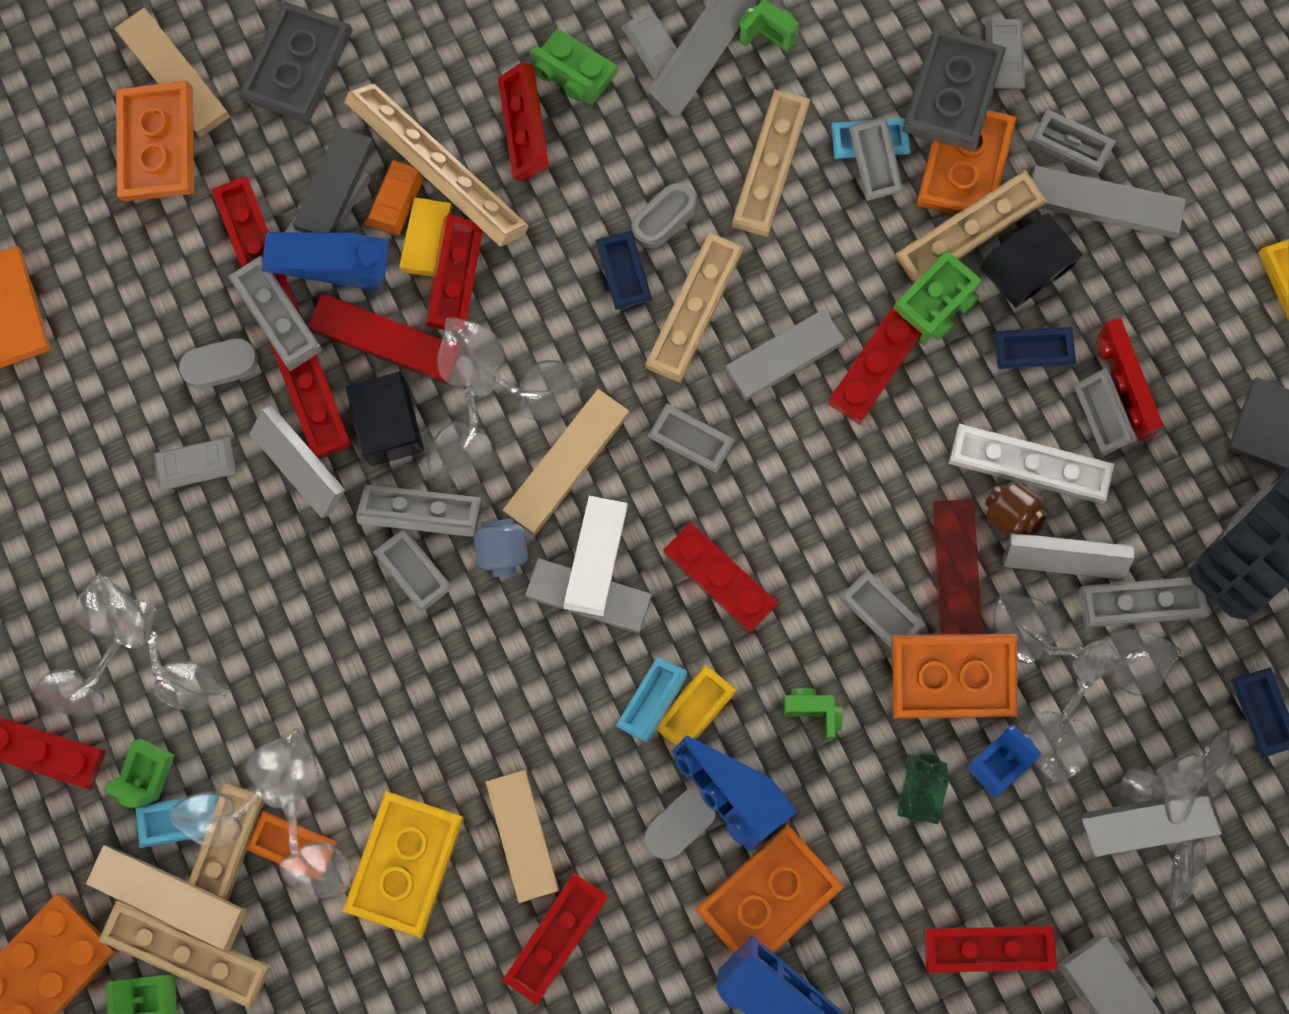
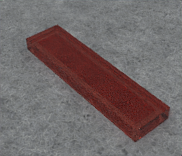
[932,500,982,634]

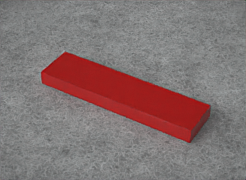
[307,293,463,385]

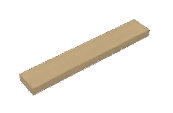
[345,84,529,247]

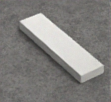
[948,424,1114,504]

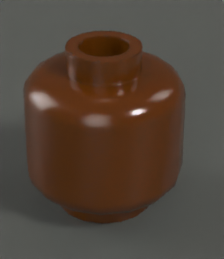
[985,482,1048,538]

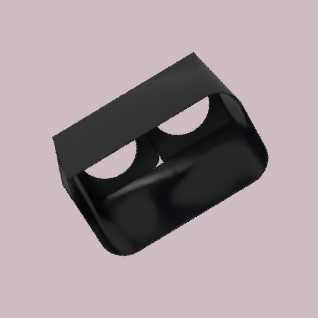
[980,212,1083,308]
[346,371,424,466]

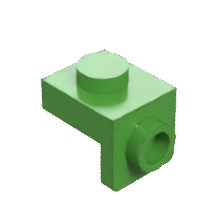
[739,0,799,52]
[782,688,843,741]
[104,738,175,808]
[106,974,177,1014]

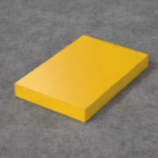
[343,791,465,938]

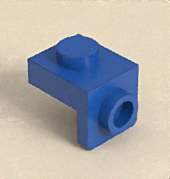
[966,725,1041,799]

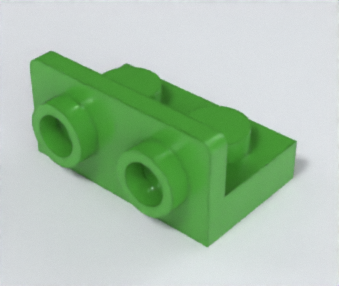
[530,28,618,106]
[893,250,982,345]

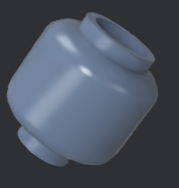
[473,518,528,577]

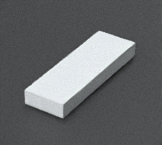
[564,496,628,616]

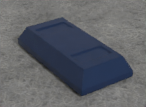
[595,230,653,310]
[994,327,1077,369]
[1231,667,1289,758]

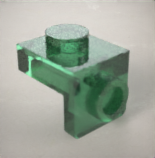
[897,754,949,824]

